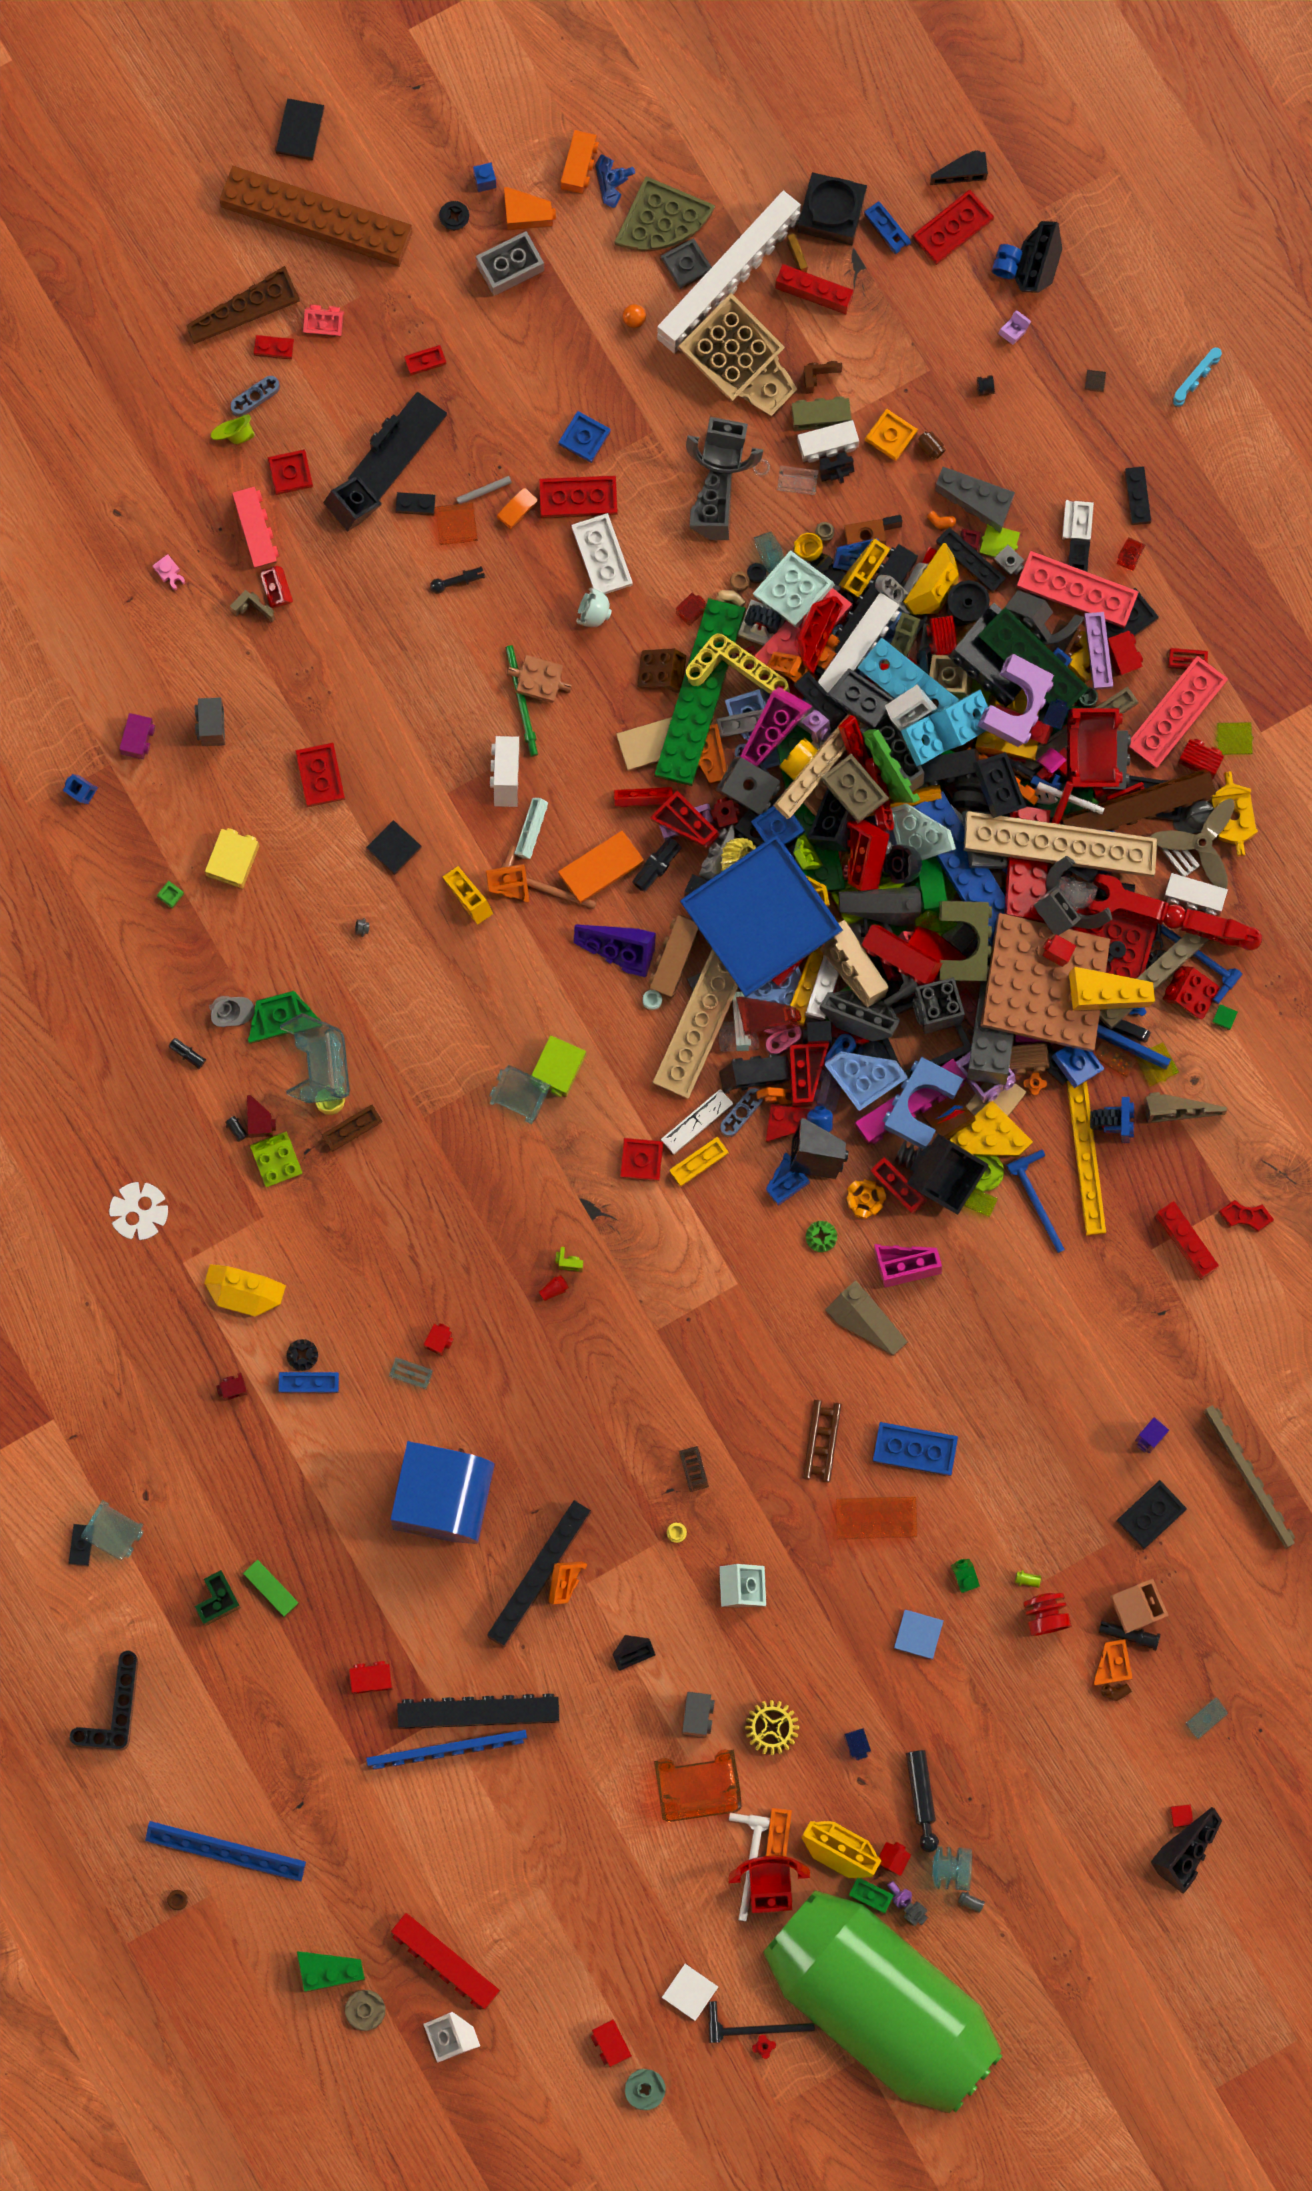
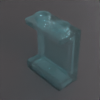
[489,1065,551,1124]
[81,1500,144,1561]

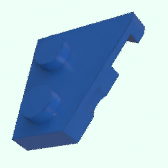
[832,538,879,570]
[766,1152,810,1206]

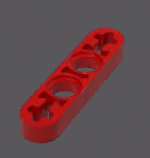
[865,758,894,832]

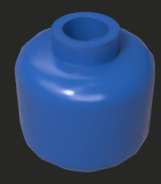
[807,1106,833,1132]

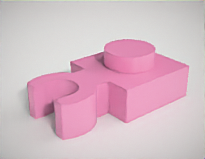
[153,554,185,591]

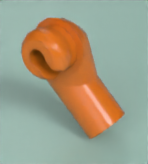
[927,511,956,530]

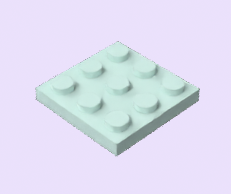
[753,550,835,628]

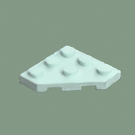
[891,804,956,860]

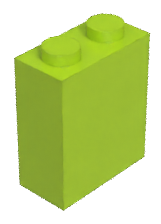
[531,1035,586,1097]

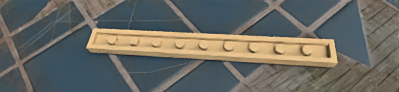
[773,668,890,819]

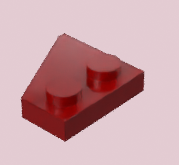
[766,1104,810,1142]

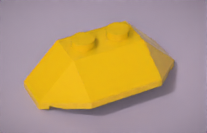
[903,543,959,615]
[204,1264,286,1317]
[801,1821,881,1878]

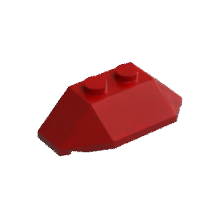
[794,596,843,674]

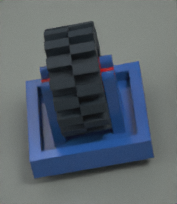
[1090,1097,1134,1143]

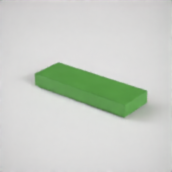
[243,1560,299,1617]

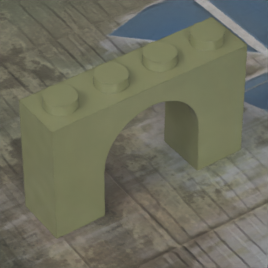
[938,901,992,981]

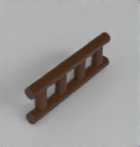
[803,1400,842,1482]

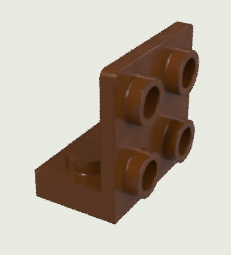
[637,648,686,693]

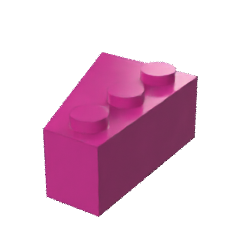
[874,1244,942,1288]

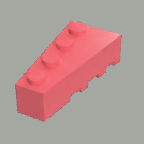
[232,486,279,569]

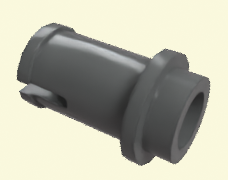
[958,1891,985,1913]

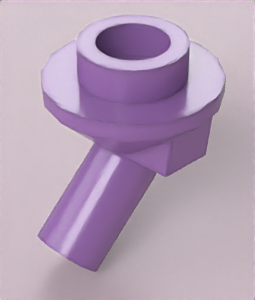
[887,1880,912,1908]

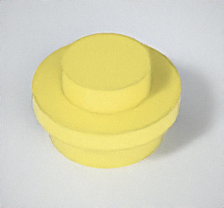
[667,1523,687,1543]

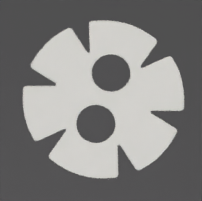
[109,1182,168,1240]

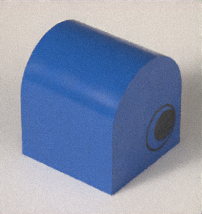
[390,1441,495,1544]

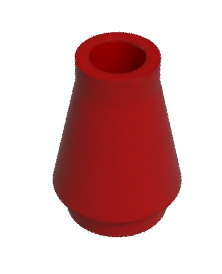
[539,1275,569,1301]

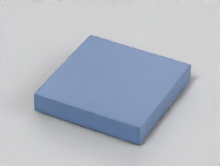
[894,1610,944,1660]

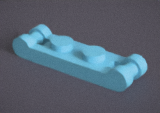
[1173,347,1222,407]

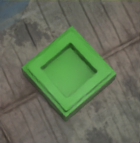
[157,881,184,909]

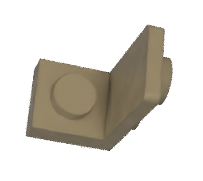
[230,590,275,622]

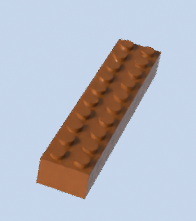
[219,165,413,267]

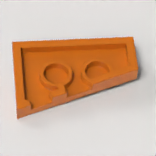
[699,724,727,785]

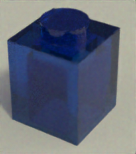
[1043,698,1070,730]
[844,1728,871,1761]

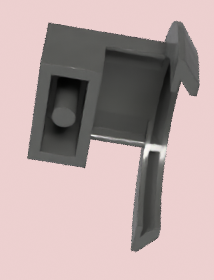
[686,417,763,473]
[1005,590,1085,645]
[1034,856,1112,935]

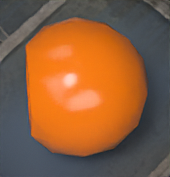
[622,304,647,328]

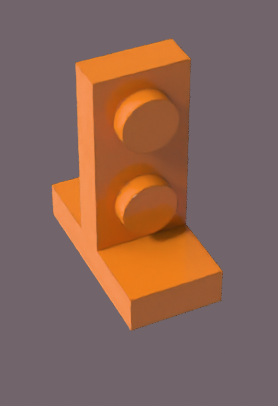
[767,652,819,684]

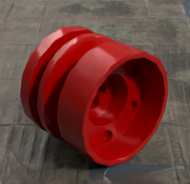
[1023,1593,1072,1636]

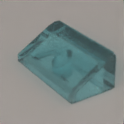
[1185,1697,1228,1739]

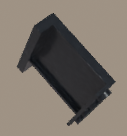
[948,603,1022,707]

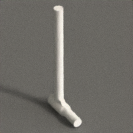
[729,1813,770,1921]

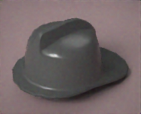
[1173,801,1214,834]

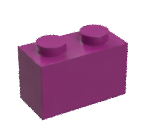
[119,713,155,760]

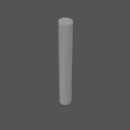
[456,476,512,505]

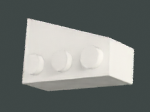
[490,736,519,807]

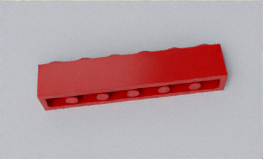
[391,1913,500,2010]

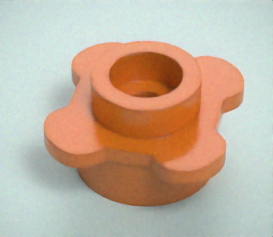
[1023,1072,1047,1095]

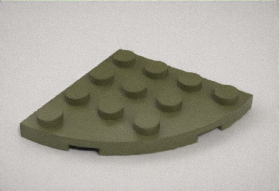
[615,176,715,251]

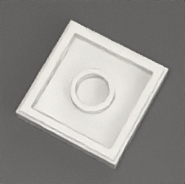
[662,1964,718,2021]

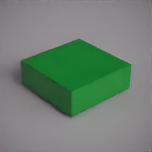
[1212,1004,1238,1030]

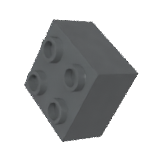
[194,697,225,746]
[682,1692,715,1738]

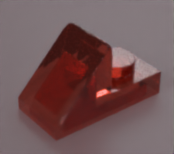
[1117,537,1146,571]

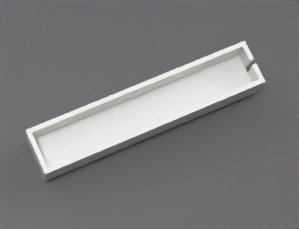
[657,190,801,354]

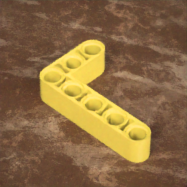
[686,634,790,695]

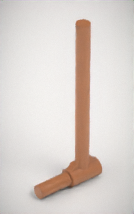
[501,846,596,909]

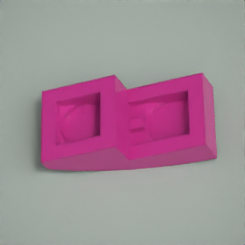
[1037,747,1066,773]

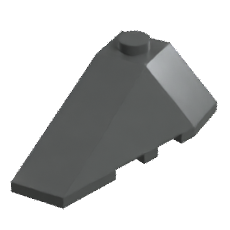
[839,886,921,926]

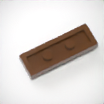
[321,1105,382,1152]

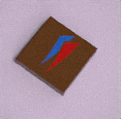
[922,1095,976,1139]

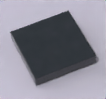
[366,820,422,875]

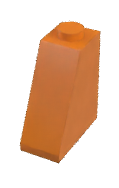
[504,187,556,230]

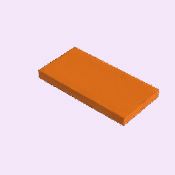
[558,831,644,904]

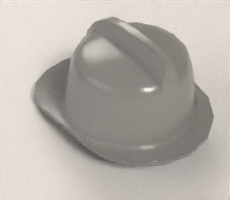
[209,996,254,1027]

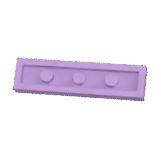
[1084,612,1113,690]

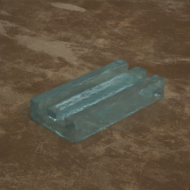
[389,1357,433,1390]

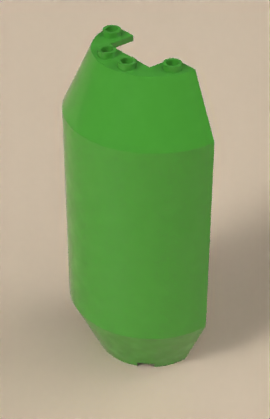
[763,1890,1002,2113]

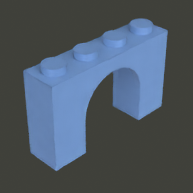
[882,1057,963,1149]

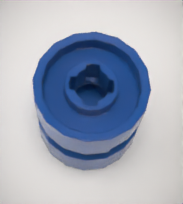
[991,244,1022,279]

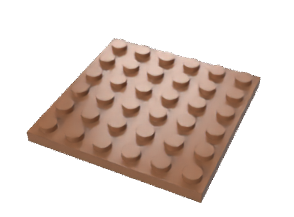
[981,913,1110,1052]

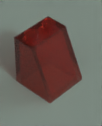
[736,996,801,1038]

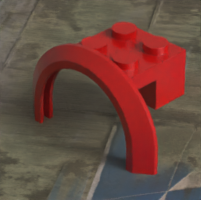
[728,1856,810,1913]

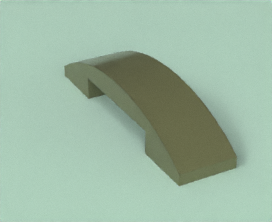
[884,612,921,668]

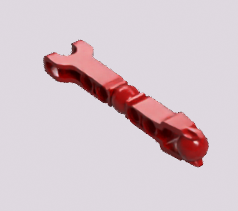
[1086,874,1262,951]

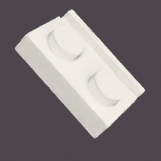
[1062,500,1094,542]

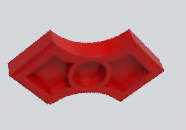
[1219,1200,1274,1232]

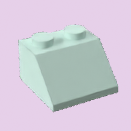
[720,1564,766,1608]

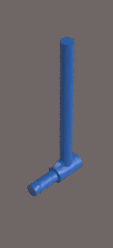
[1161,924,1242,1004]
[1006,1149,1065,1253]

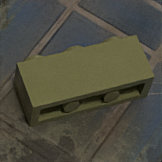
[791,396,852,431]

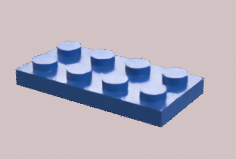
[873,1422,958,1476]

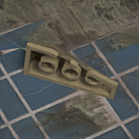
[1144,1092,1227,1123]
[825,1280,908,1355]

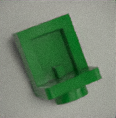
[951,1559,980,1593]

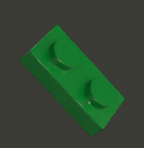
[848,1878,894,1914]

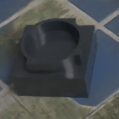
[797,172,867,246]
[907,1134,989,1215]

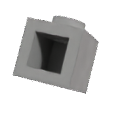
[994,545,1024,576]

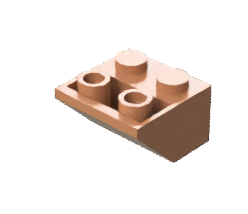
[1110,1579,1169,1634]

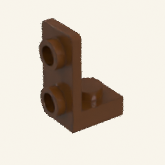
[804,361,843,394]

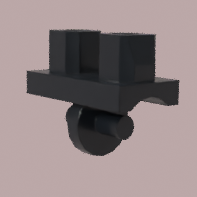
[819,452,855,484]

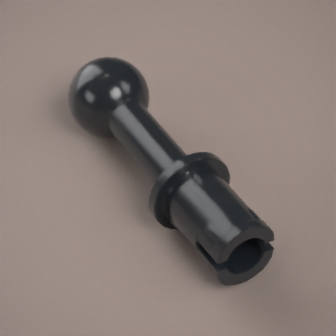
[430,566,485,594]

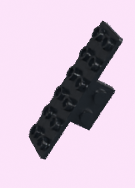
[348,392,447,500]

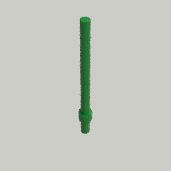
[505,645,538,757]

